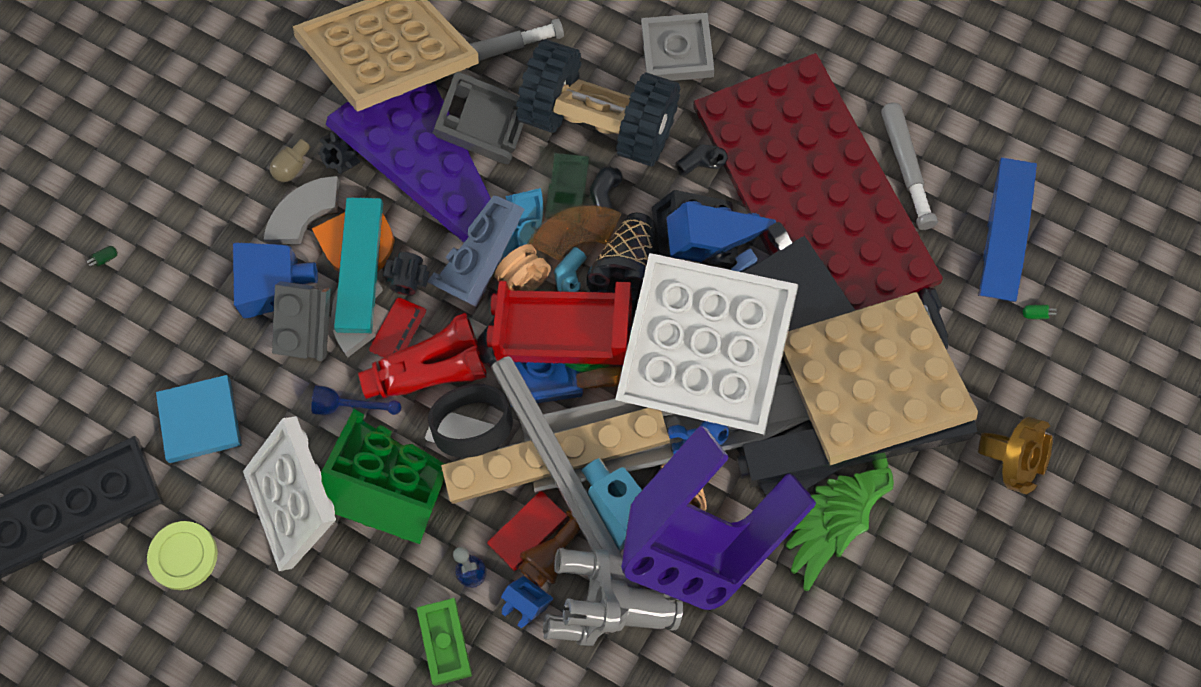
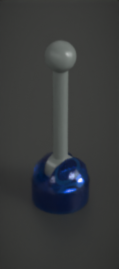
[453,547,487,588]

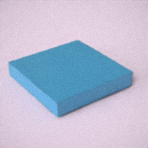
[156,375,242,463]

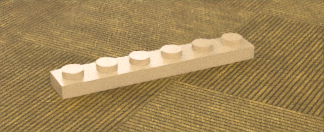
[441,408,670,504]

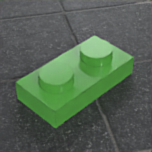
[417,598,473,686]

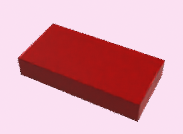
[487,491,568,571]

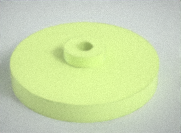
[147,521,218,590]

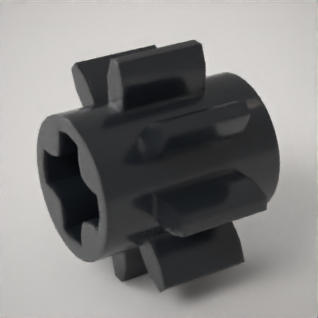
[318,132,361,174]
[383,252,429,295]

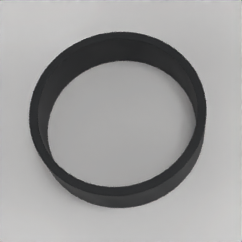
[428,384,513,458]

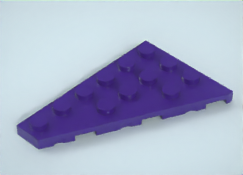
[326,82,491,242]

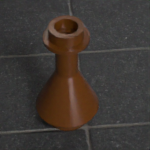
[518,510,581,588]

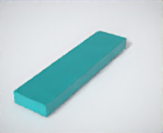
[334,198,383,333]

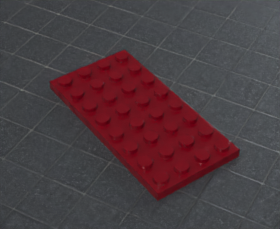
[693,53,943,311]

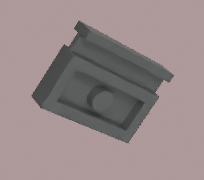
[272,281,331,361]

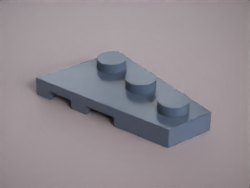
[427,195,525,306]

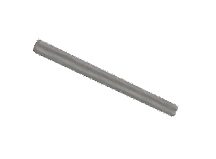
[491,356,638,587]

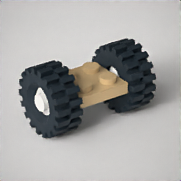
[516,39,681,167]

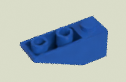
[667,201,776,262]

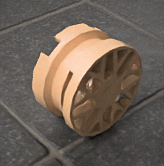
[494,244,551,291]

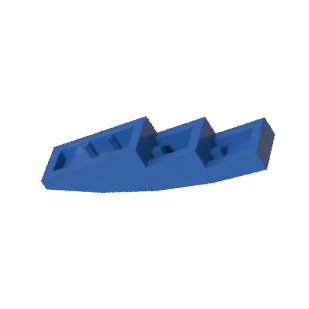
[978,157,1037,302]

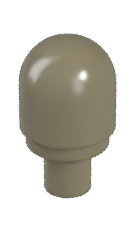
[270,139,311,182]

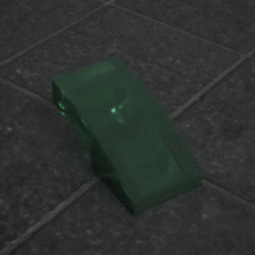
[545,153,590,223]

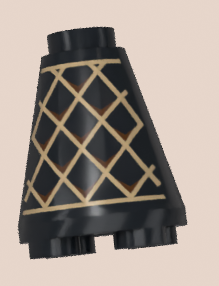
[586,212,656,311]

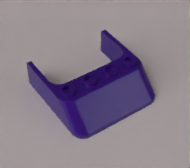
[621,426,816,610]

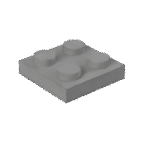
[641,13,714,81]

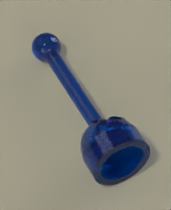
[311,385,402,415]

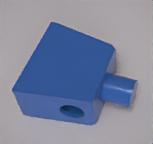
[233,243,318,318]

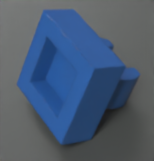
[501,576,553,628]

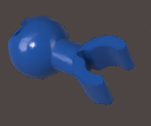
[668,421,729,454]

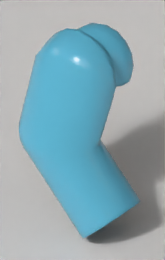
[554,247,587,292]

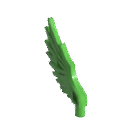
[786,458,894,591]

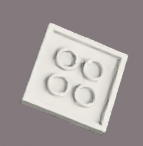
[243,416,336,571]

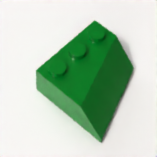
[321,409,445,544]

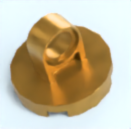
[977,417,1053,494]

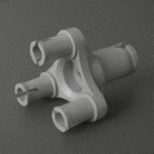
[543,548,683,646]

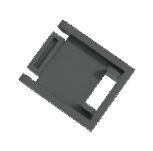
[432,71,524,164]

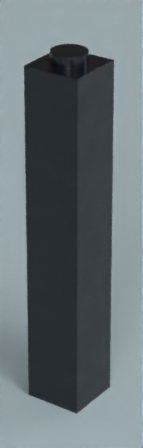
[737,420,978,488]

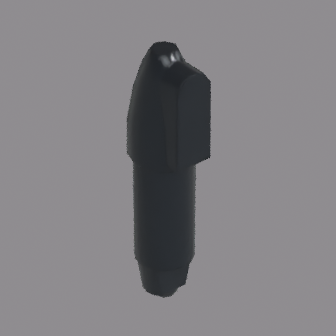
[920,288,949,350]

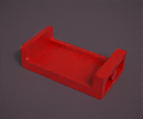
[487,281,633,365]

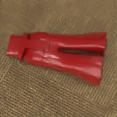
[358,313,487,399]

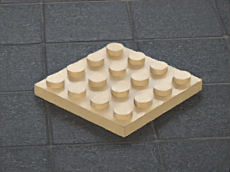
[293,0,479,112]
[783,292,978,465]

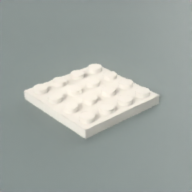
[615,253,798,435]

